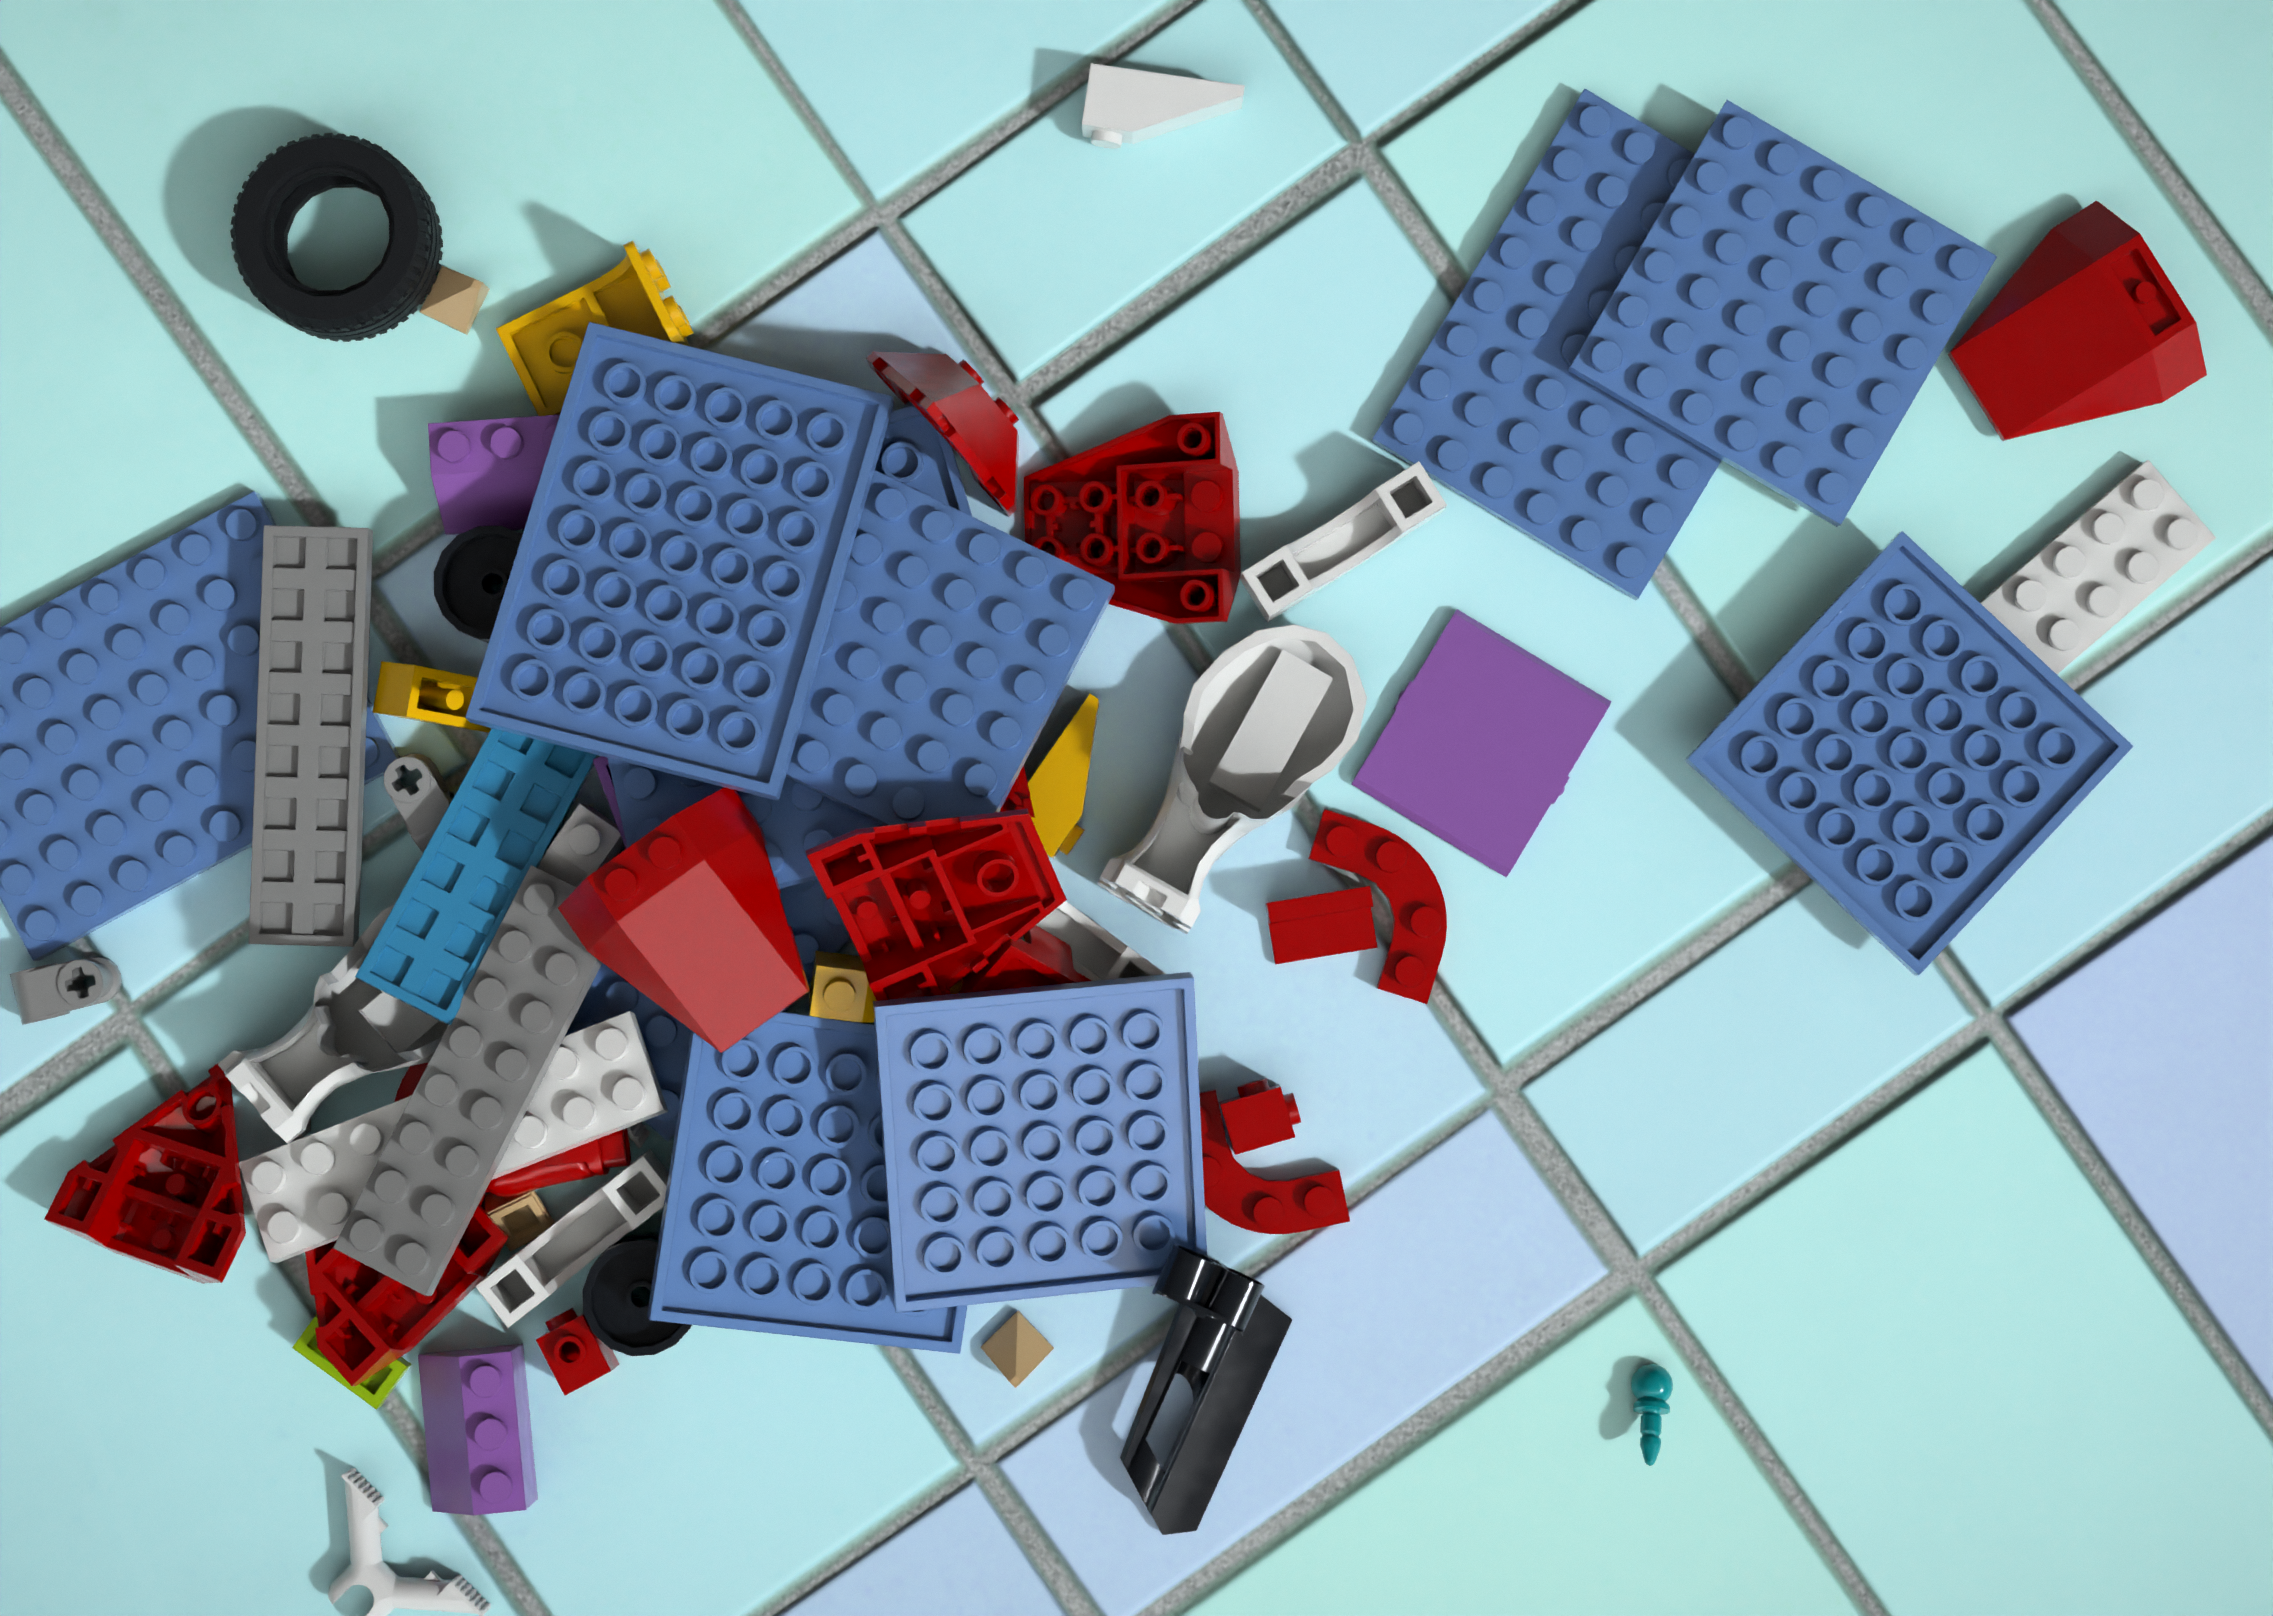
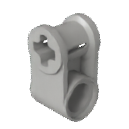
[384,753,455,852]
[10,957,122,1025]

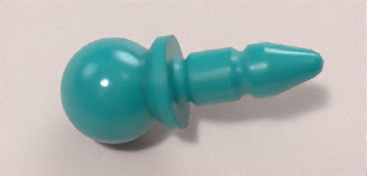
[1631,1364,1673,1466]

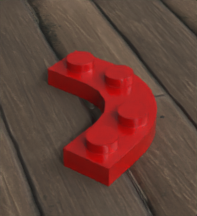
[1308,809,1447,1004]
[1199,1089,1350,1234]

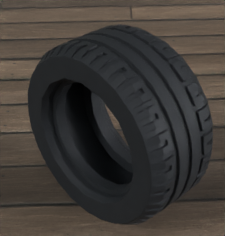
[230,133,443,342]

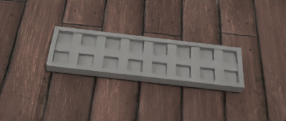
[248,525,373,947]
[333,865,602,1296]

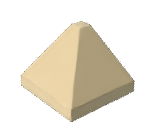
[420,266,490,335]
[485,1190,555,1252]
[981,1310,1054,1388]

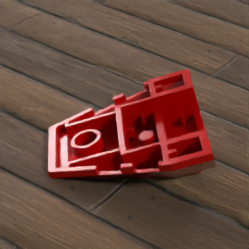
[558,787,810,1053]
[805,809,1067,1001]

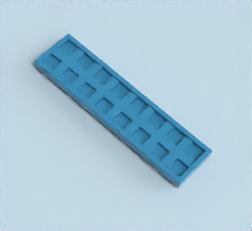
[355,728,599,1025]

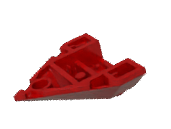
[866,351,1019,517]
[44,1063,246,1284]
[305,1205,509,1387]

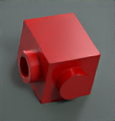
[1219,1078,1301,1155]
[536,1307,619,1396]

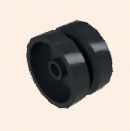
[434,526,522,643]
[582,1233,692,1356]

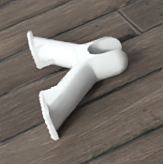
[328,1468,491,1616]

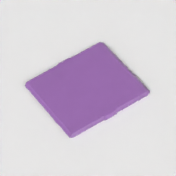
[1352,609,1611,877]

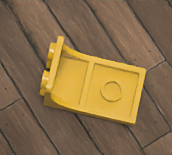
[496,240,694,416]

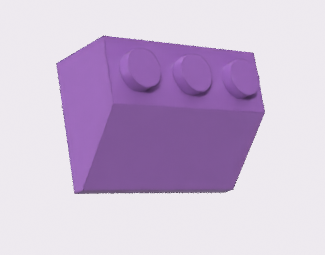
[428,415,560,535]
[418,1343,538,1516]

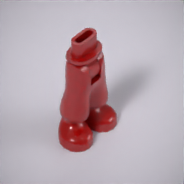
[479,1128,631,1206]

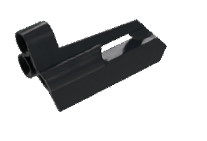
[1120,1244,1292,1535]

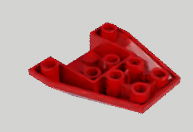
[1947,201,2207,441]
[1024,412,1241,624]

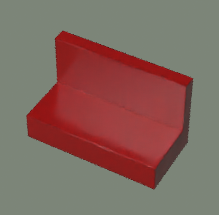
[1265,886,1378,965]

